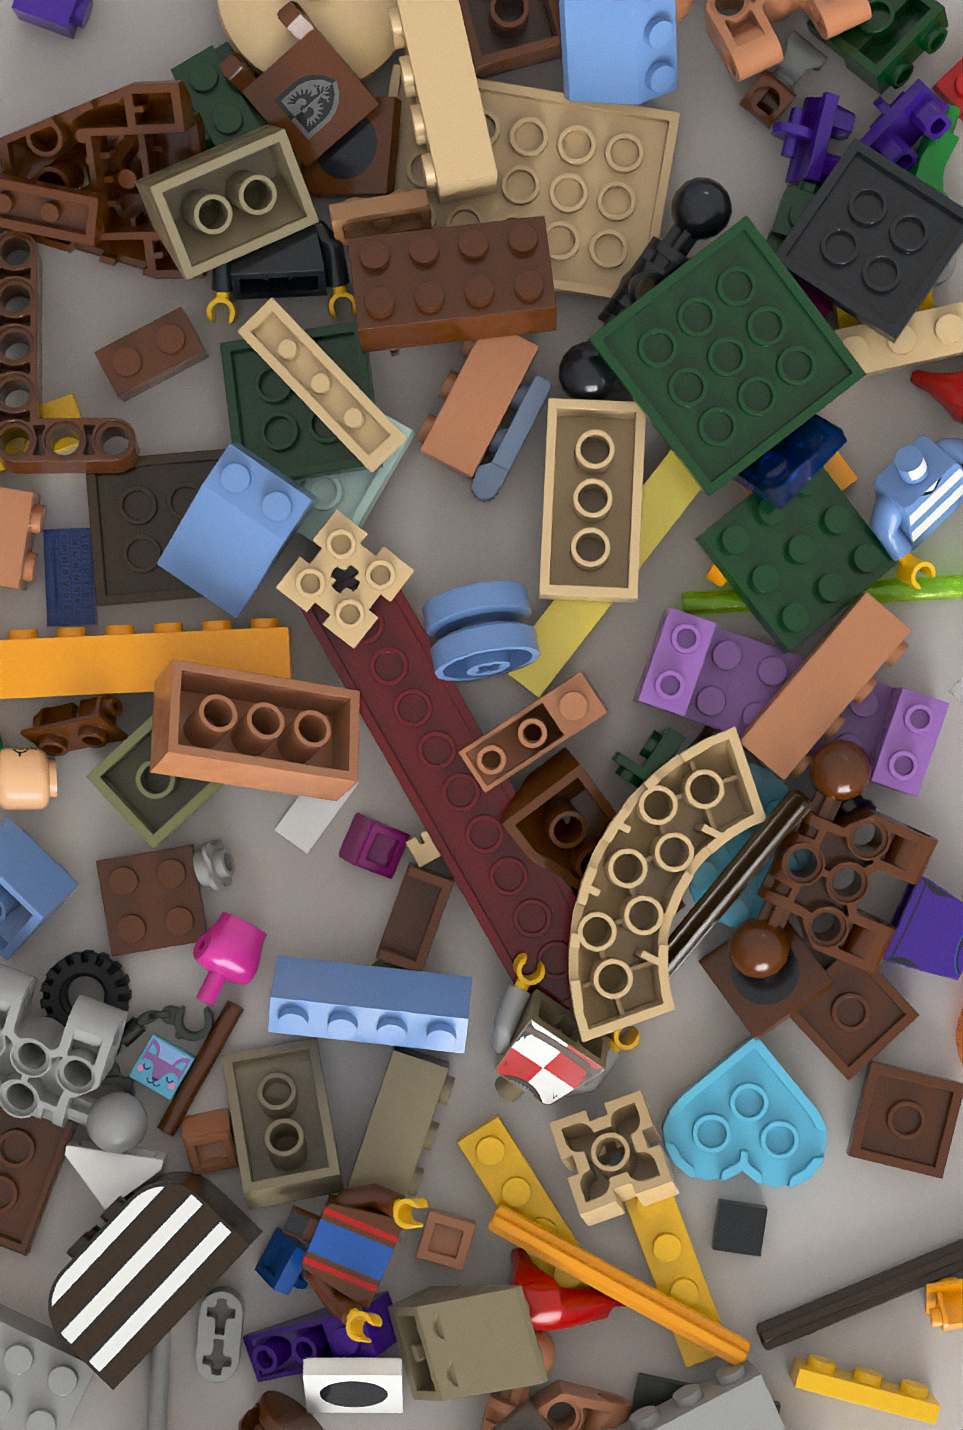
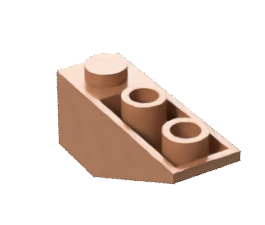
[458,670,609,793]

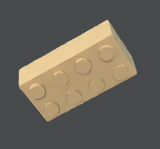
[388,0,498,205]
[539,398,646,604]

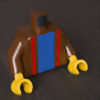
[282,1183,428,1343]

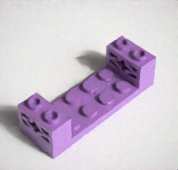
[633,607,950,796]

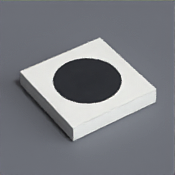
[303,1358,403,1413]

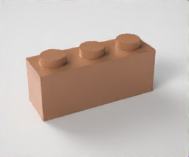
[416,335,539,480]

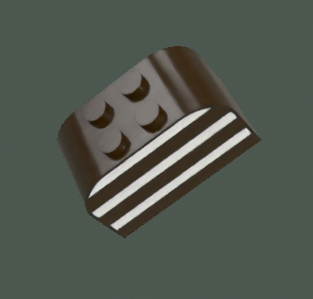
[48,1171,263,1390]

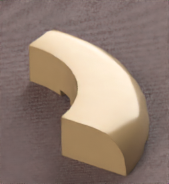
[569,726,766,1043]

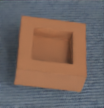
[416,1208,476,1271]

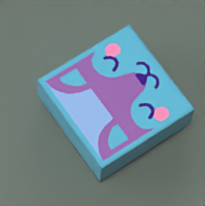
[129,1033,196,1100]

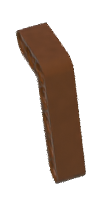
[0,229,140,474]

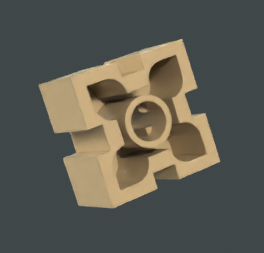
[276,509,415,648]
[549,1090,680,1226]

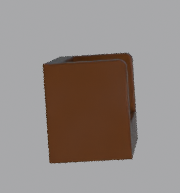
[376,862,454,971]

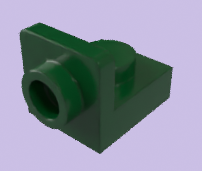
[611,727,685,788]

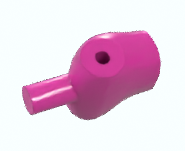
[193,912,267,1006]

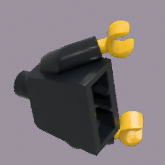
[206,220,356,324]

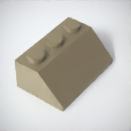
[135,124,319,280]

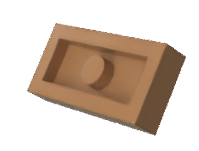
[329,188,432,246]

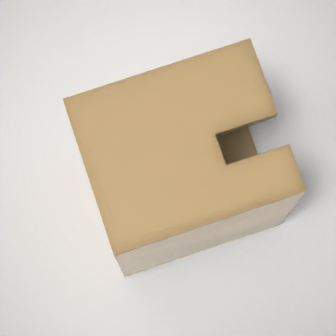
[405,830,441,868]

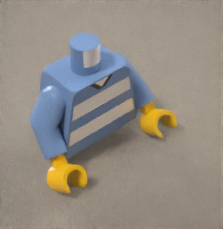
[870,435,963,589]

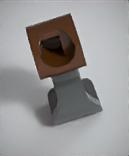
[739,30,828,129]

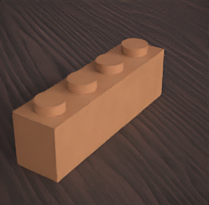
[739,592,911,780]

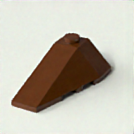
[500,747,686,913]

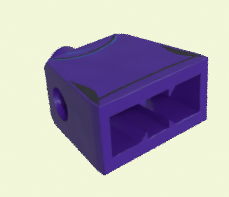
[883,876,963,980]

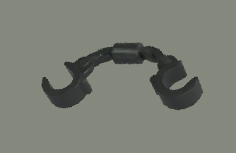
[101,1005,214,1097]

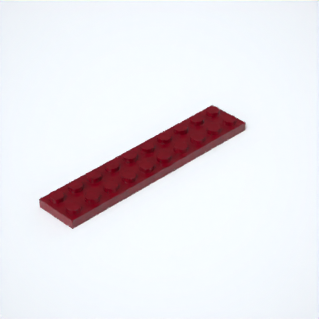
[299,573,576,1010]

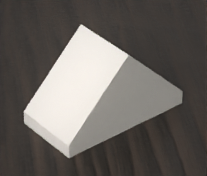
[65,1138,168,1210]

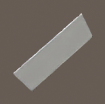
[275,781,359,854]

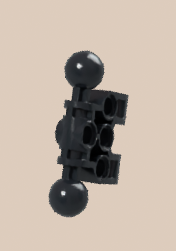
[559,177,732,400]

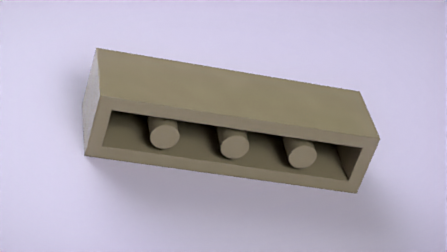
[346,1046,455,1243]

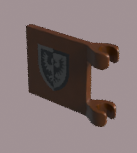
[219,0,380,167]

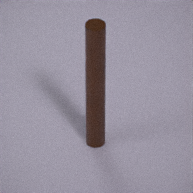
[157,1000,244,1136]

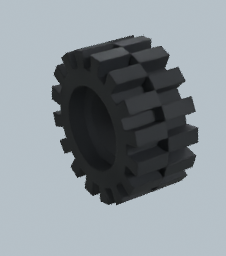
[40,950,132,1027]

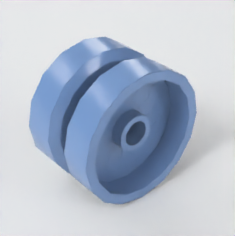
[422,581,540,681]

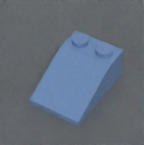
[157,443,319,619]

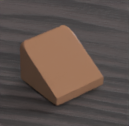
[182,1108,239,1175]

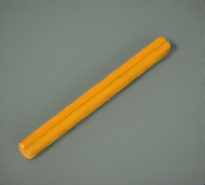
[488,1205,751,1365]

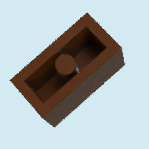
[94,307,209,402]

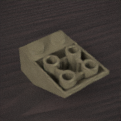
[387,1285,549,1401]

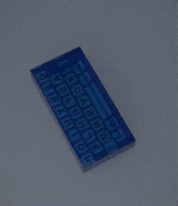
[43,528,98,627]

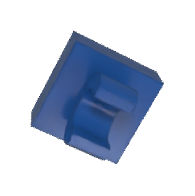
[254,1227,309,1295]

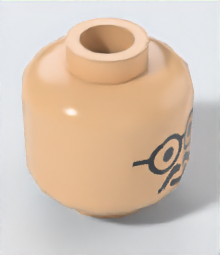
[0,747,57,811]

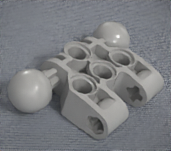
[0,963,148,1154]

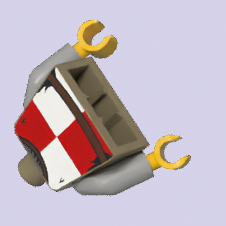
[492,953,640,1105]

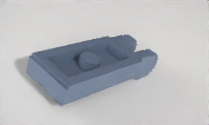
[470,375,552,503]

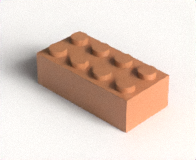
[150,659,360,801]

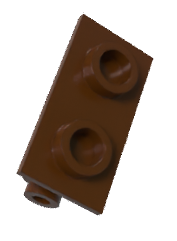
[20,694,128,756]

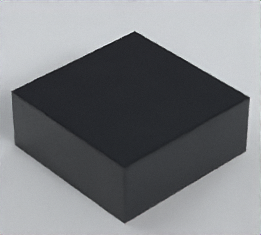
[711,1199,768,1257]

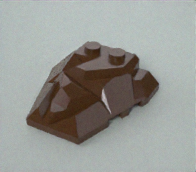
[0,80,208,279]

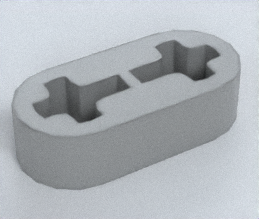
[195,1286,245,1383]

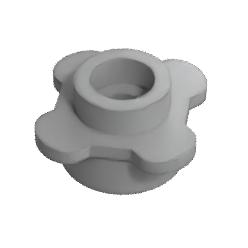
[193,839,235,890]

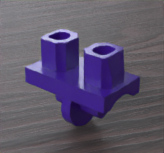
[860,78,952,171]
[771,92,856,186]

